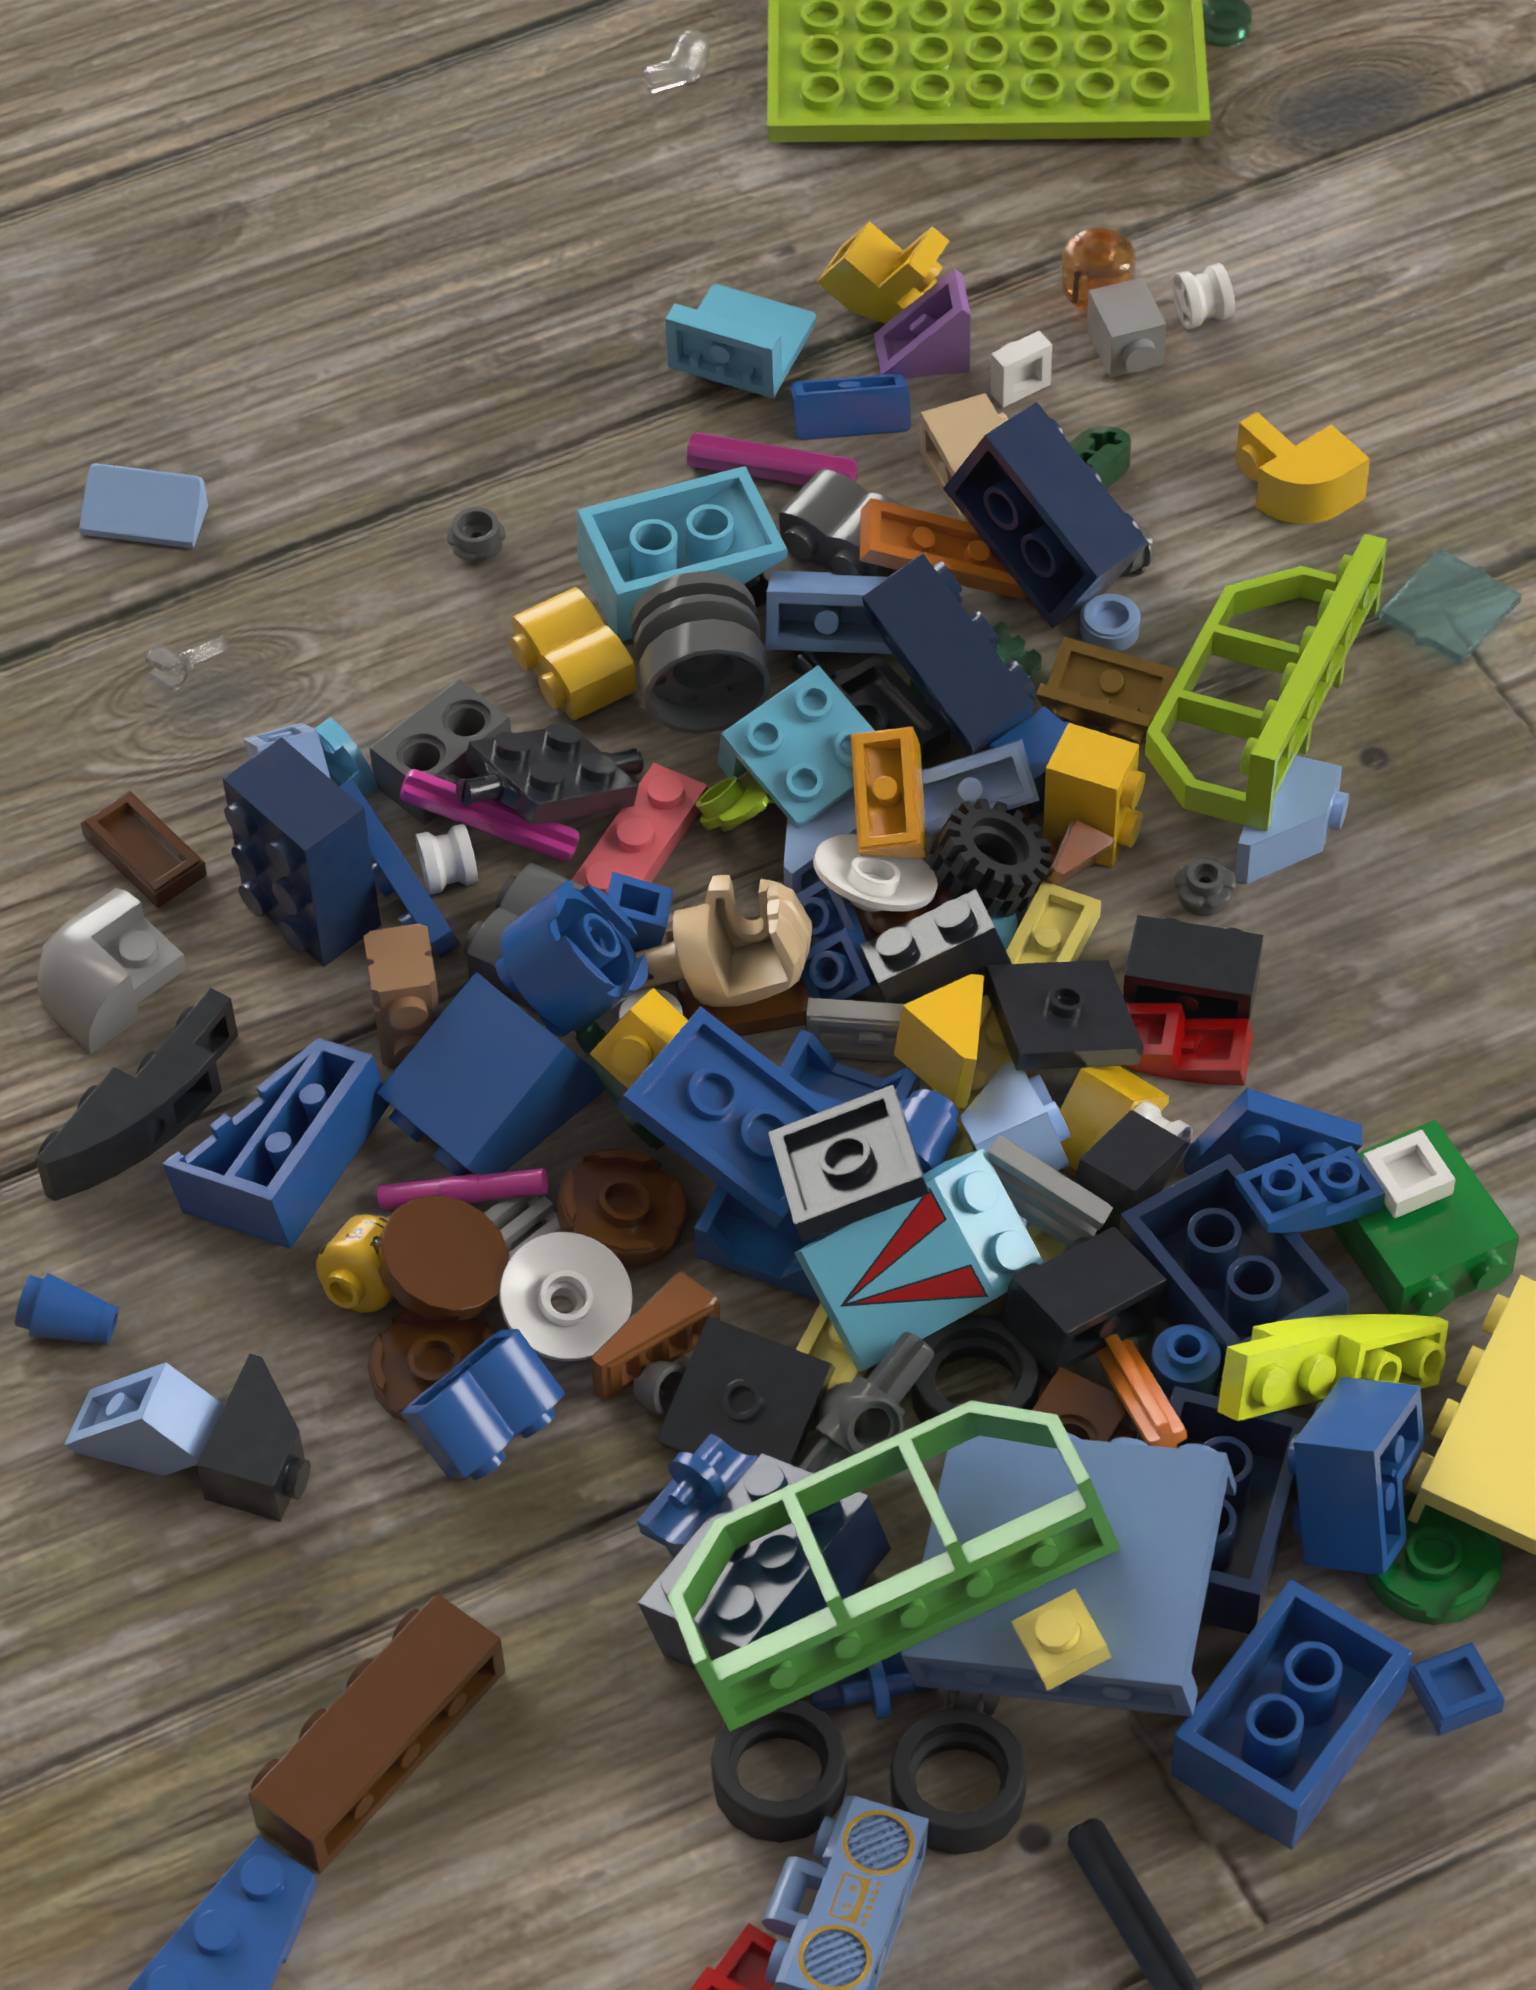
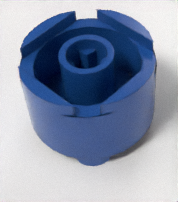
[495,881,648,1037]

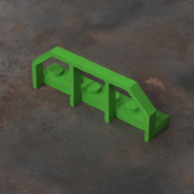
[668,1400,1120,1731]

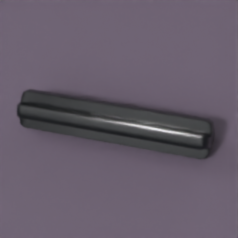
[1068,1818,1201,1990]

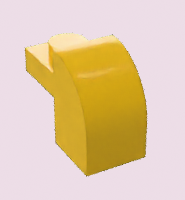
[817,221,949,324]
[1236,412,1370,524]

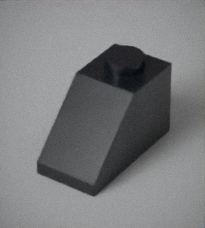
[197,1353,310,1522]

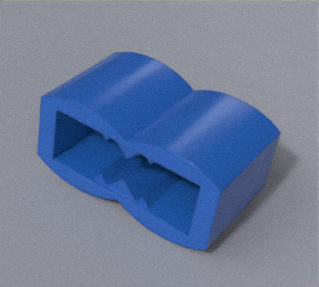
[401,1329,565,1480]

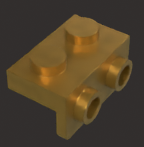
[1036,636,1179,744]

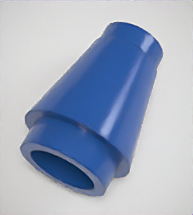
[15,1273,119,1345]

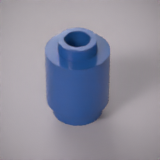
[901,1089,959,1174]
[1151,1325,1221,1402]

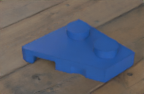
[1184,1088,1362,1175]

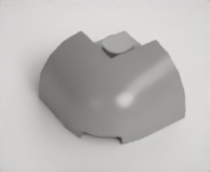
[37,888,187,1055]

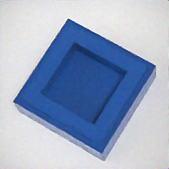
[1408,1642,1505,1736]

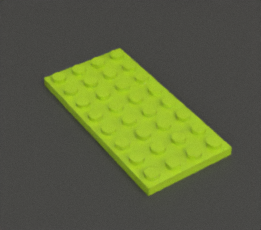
[767,0,1211,143]

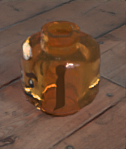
[1061,228,1136,312]

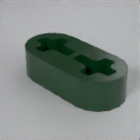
[1070,426,1131,490]

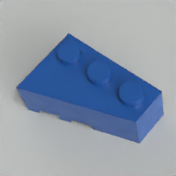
[162,1038,390,1249]

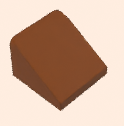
[1036,819,1114,893]

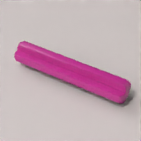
[686,432,858,486]
[400,769,579,861]

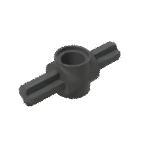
[799,1332,934,1474]

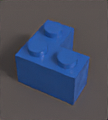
[1288,1377,1425,1575]

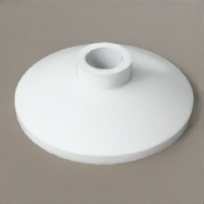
[813,834,938,912]
[499,1232,633,1361]

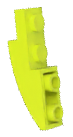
[1217,1314,1449,1421]

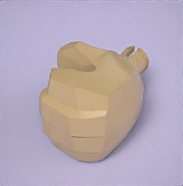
[634,875,812,1007]

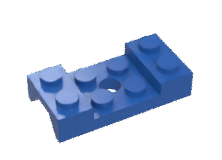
[694,1029,920,1301]

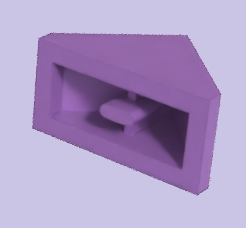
[874,269,971,379]

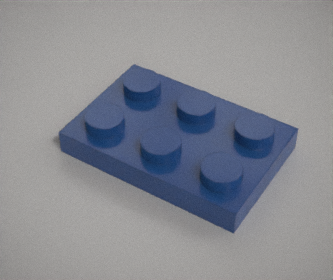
[618,1006,831,1229]

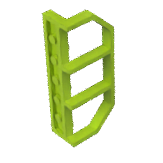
[1145,533,1387,831]

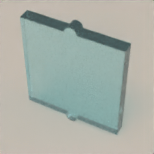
[1379,548,1522,665]

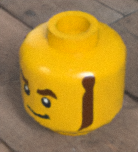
[316,1214,394,1313]

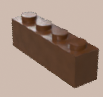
[248,1593,506,1874]

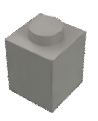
[1087,277,1166,378]

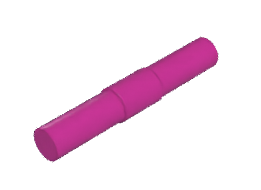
[377,1168,548,1211]

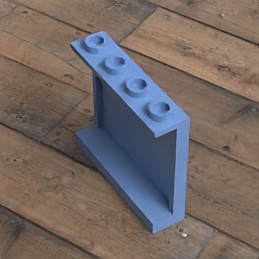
[901,1433,1237,1717]

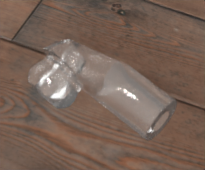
[643,30,710,93]

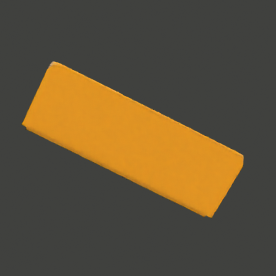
[851,727,928,859]

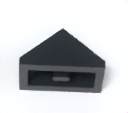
[1075,1110,1189,1235]

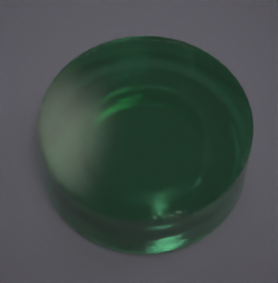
[1202,0,1252,47]

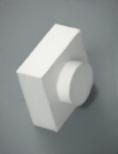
[990,331,1052,408]
[1363,1130,1456,1219]

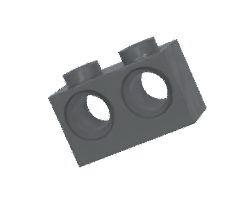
[369,679,511,825]

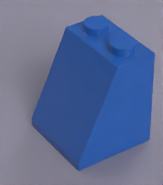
[377,972,611,1176]

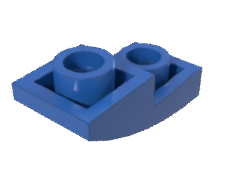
[796,880,876,1000]
[1235,1146,1385,1233]

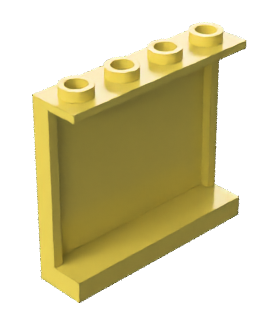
[1405,1275,1536,1555]

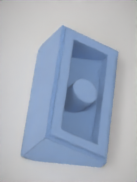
[79,463,208,549]
[922,739,1040,836]

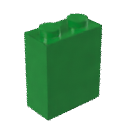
[1331,1119,1520,1316]

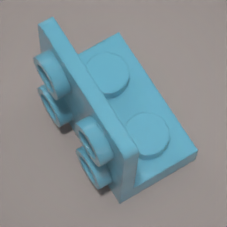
[665,284,816,399]
[717,665,875,828]

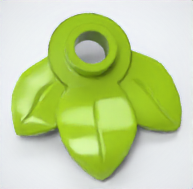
[696,773,775,832]

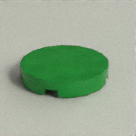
[1365,1494,1503,1625]

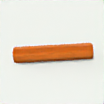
[1096,1334,1187,1448]

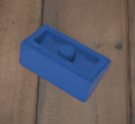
[790,373,911,440]

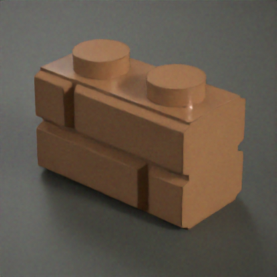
[363,924,440,1068]

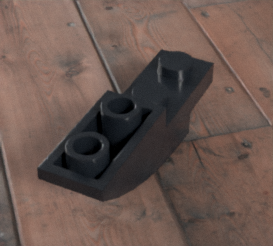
[36,988,238,1201]

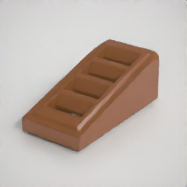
[591,1271,720,1401]

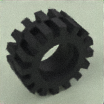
[929,799,1053,917]

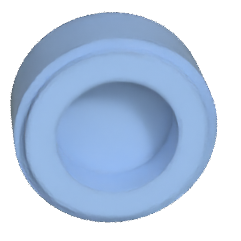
[1080,594,1141,652]

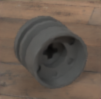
[630,571,770,734]

